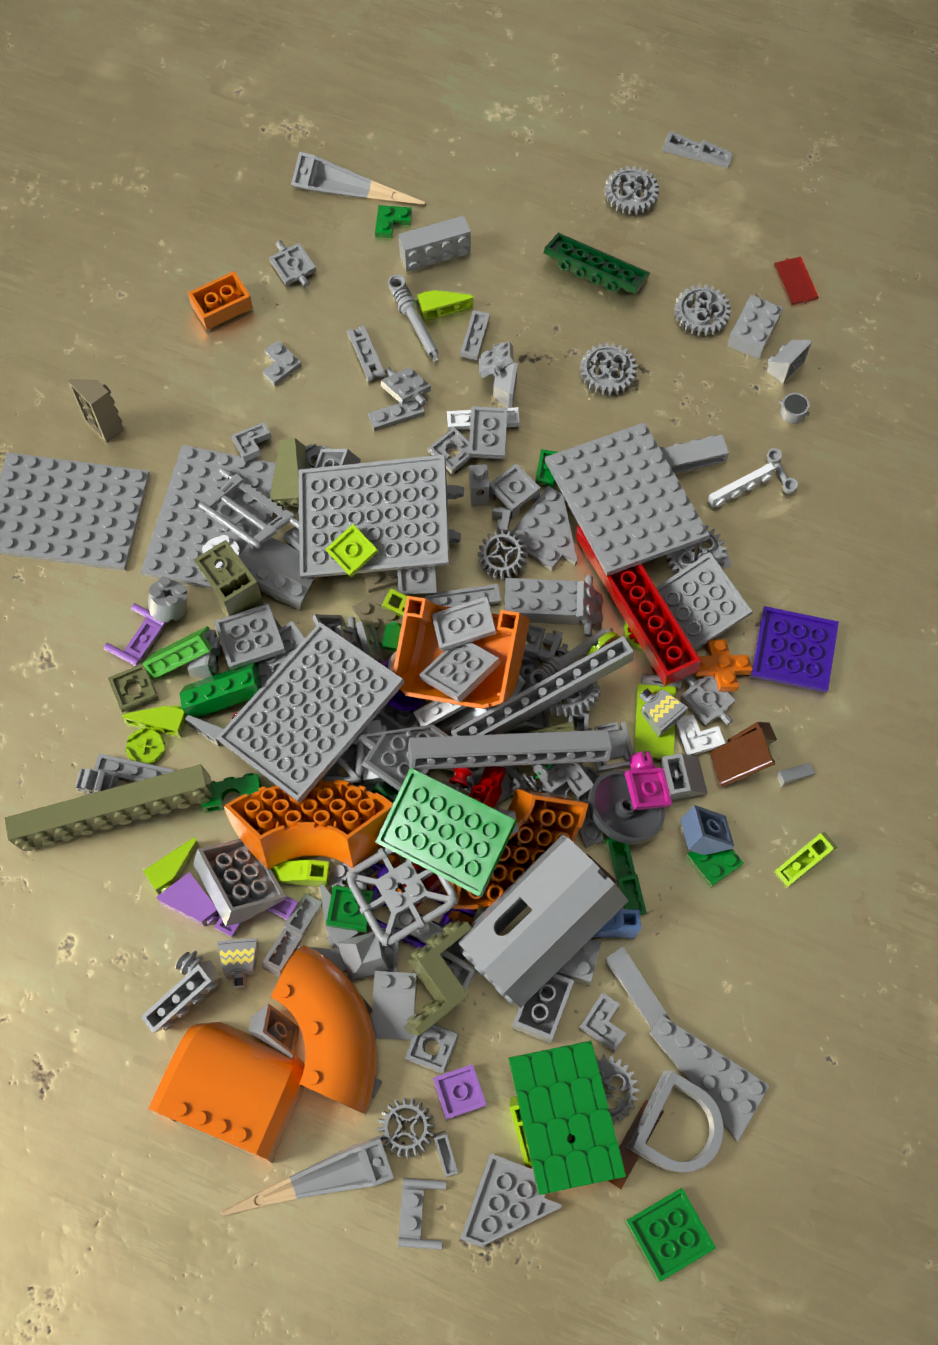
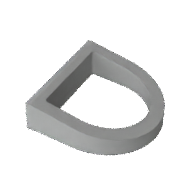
[626,1070,724,1172]

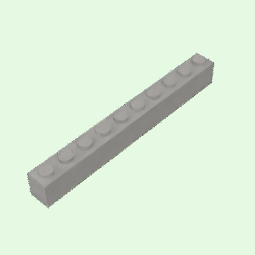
[451,636,634,736]
[408,730,612,770]

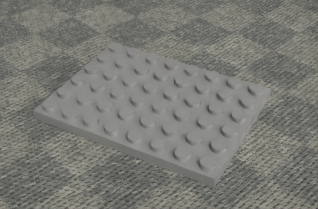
[545,422,710,576]
[141,445,276,590]
[0,452,150,571]
[299,454,450,578]
[216,622,405,803]

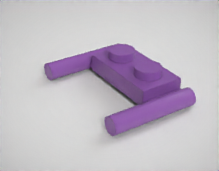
[104,603,167,666]

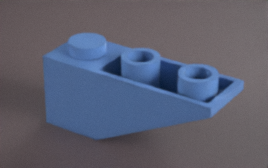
[593,909,641,938]

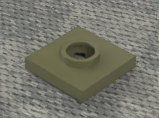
[108,664,158,713]

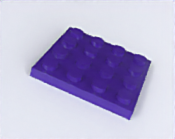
[751,606,839,693]

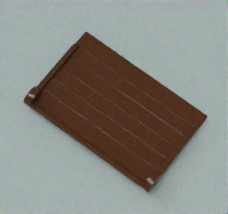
[709,728,775,788]

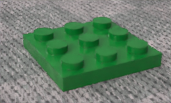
[625,1188,716,1282]

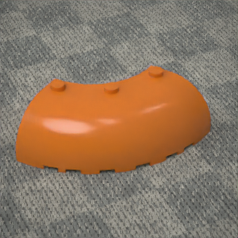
[224,779,393,870]
[444,788,589,909]
[271,945,378,1115]

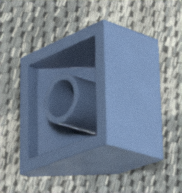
[680,805,734,855]

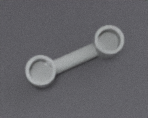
[767,448,798,494]

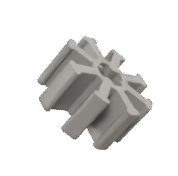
[75,768,119,795]

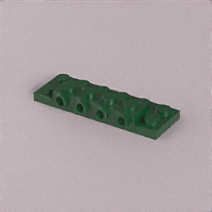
[543,232,650,294]

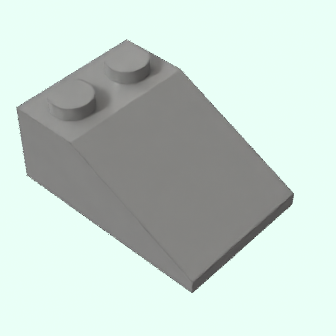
[372,971,417,1041]

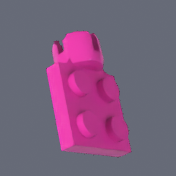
[625,751,672,810]

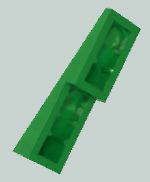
[605,838,647,915]

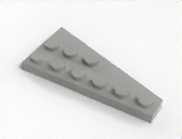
[649,1015,769,1141]

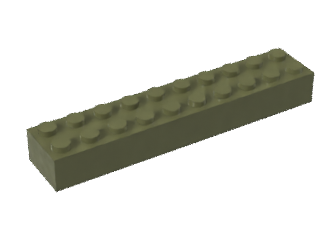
[5,764,214,851]

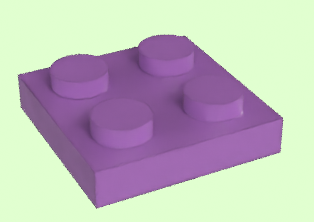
[433,1064,487,1120]

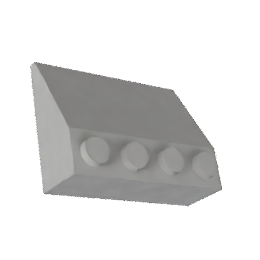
[239,530,317,610]
[193,839,286,926]

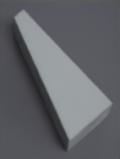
[776,763,815,787]
[434,1130,458,1177]

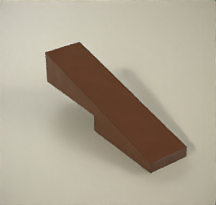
[608,1100,664,1189]

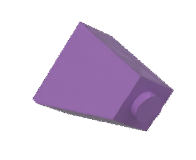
[156,872,219,926]

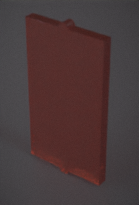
[774,256,819,305]

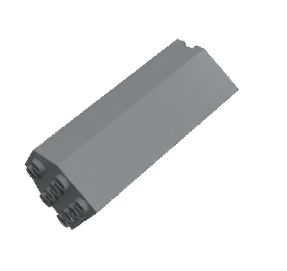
[457,835,628,1008]

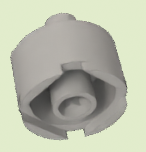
[148,577,187,622]

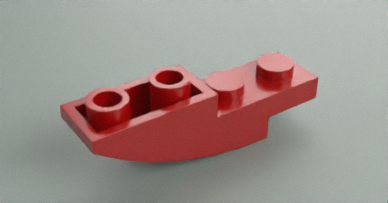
[469,766,506,808]

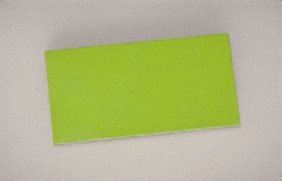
[634,684,676,761]

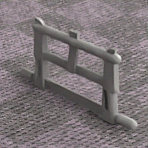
[197,468,299,550]

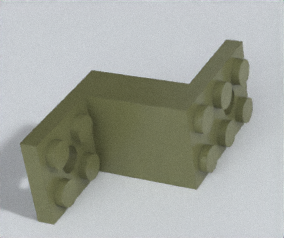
[193,540,282,630]
[403,921,472,1036]

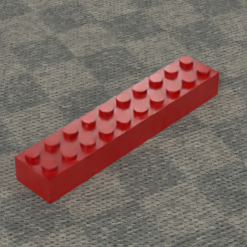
[576,526,701,686]

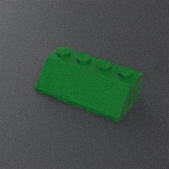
[179,662,262,718]

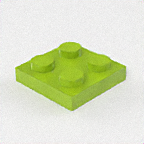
[325,524,379,577]

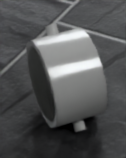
[779,393,810,424]

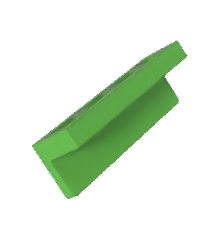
[142,626,212,679]

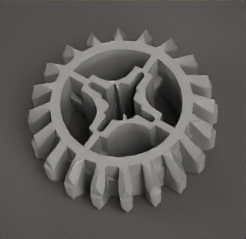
[478,529,528,580]
[377,1098,435,1158]

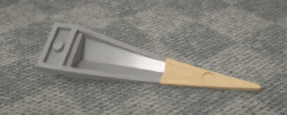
[291,152,426,205]
[221,1136,394,1216]

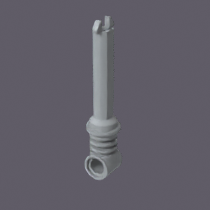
[388,274,439,362]
[523,627,614,690]

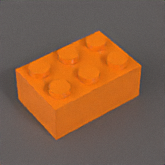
[188,271,253,330]

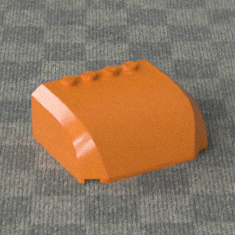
[393,596,530,709]
[148,1022,305,1163]

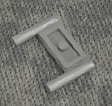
[398,1178,446,1250]

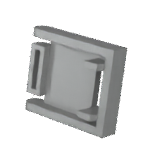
[588,721,634,773]

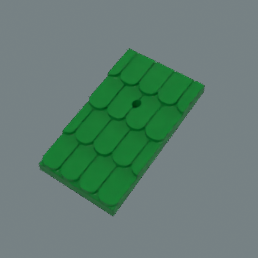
[508,1040,626,1195]

